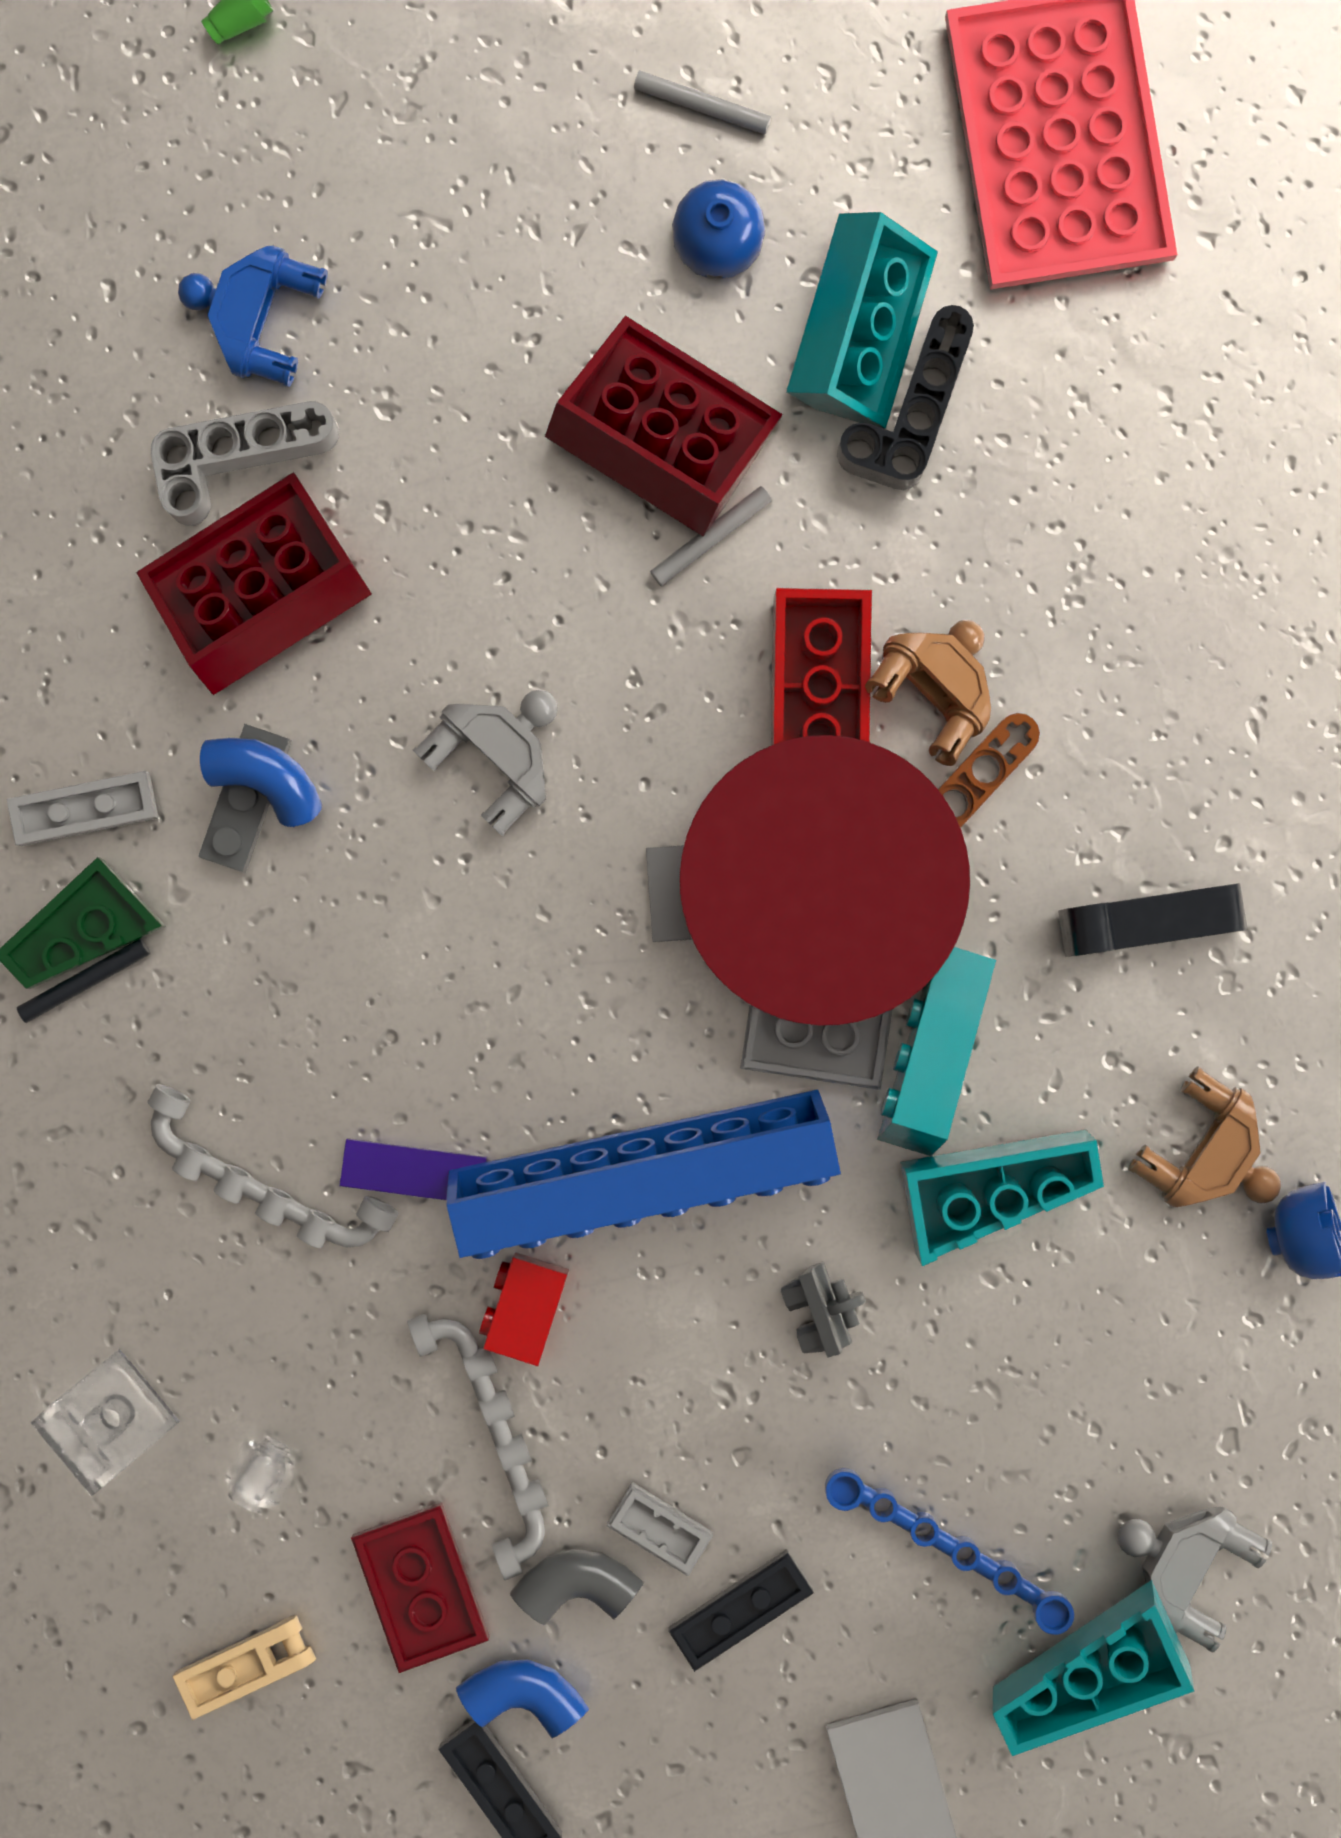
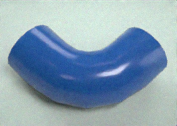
[200,738,322,827]
[456,1659,589,1738]

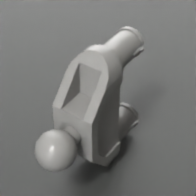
[413,690,558,836]
[1118,1507,1272,1653]

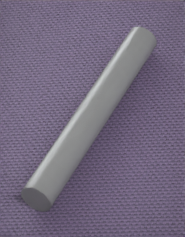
[634,70,771,135]
[650,486,772,586]

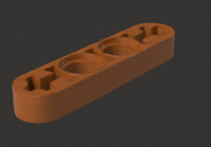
[938,713,1040,828]

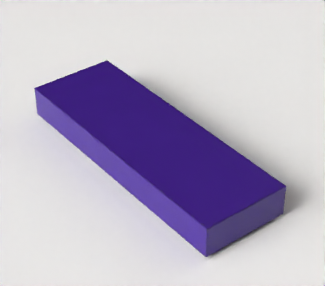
[340,1138,488,1200]

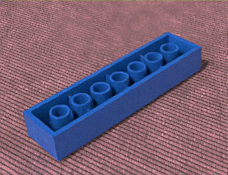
[446,1089,841,1259]

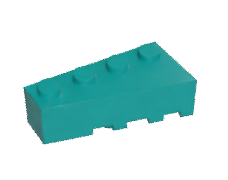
[877,947,996,1156]
[900,1129,1104,1266]
[992,1580,1195,1756]

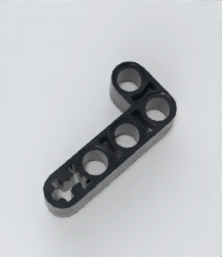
[837,305,974,490]
[1058,883,1248,957]

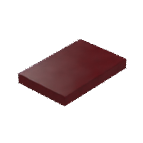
[351,1502,490,1673]

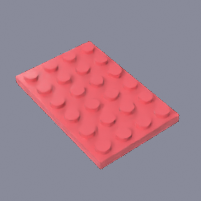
[945,0,1178,290]

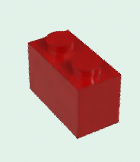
[479,1252,569,1366]

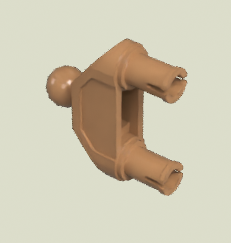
[865,620,991,766]
[1128,1066,1281,1207]

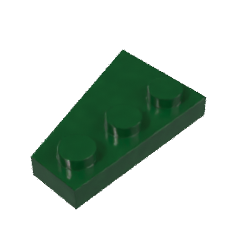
[0,857,166,989]

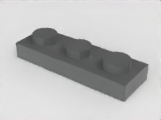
[198,724,292,873]

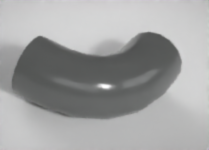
[510,1549,644,1625]

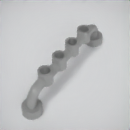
[148,1084,399,1248]
[407,1314,549,1580]

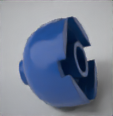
[672,179,765,279]
[1267,1182,1341,1279]

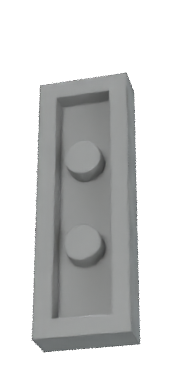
[7,771,159,846]

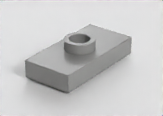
[607,1482,713,1576]

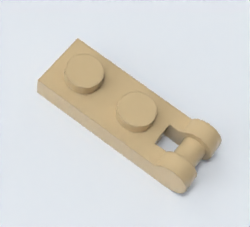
[172,1615,316,1720]

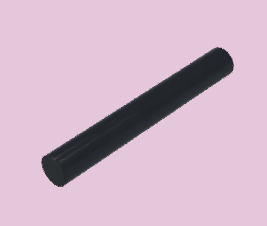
[17,938,150,1023]

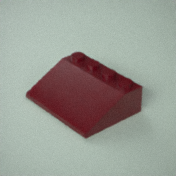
[545,315,783,537]
[136,472,372,696]

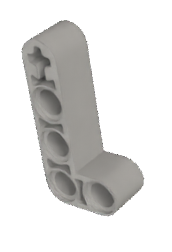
[151,401,339,526]

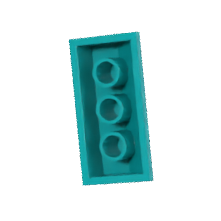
[786,212,938,429]

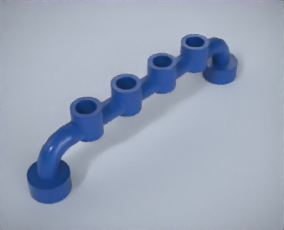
[825,1468,1074,1635]

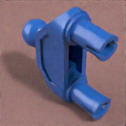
[178,245,328,387]

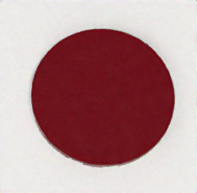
[680,735,970,1025]

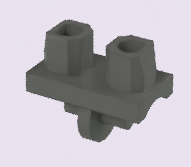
[781,1262,866,1358]

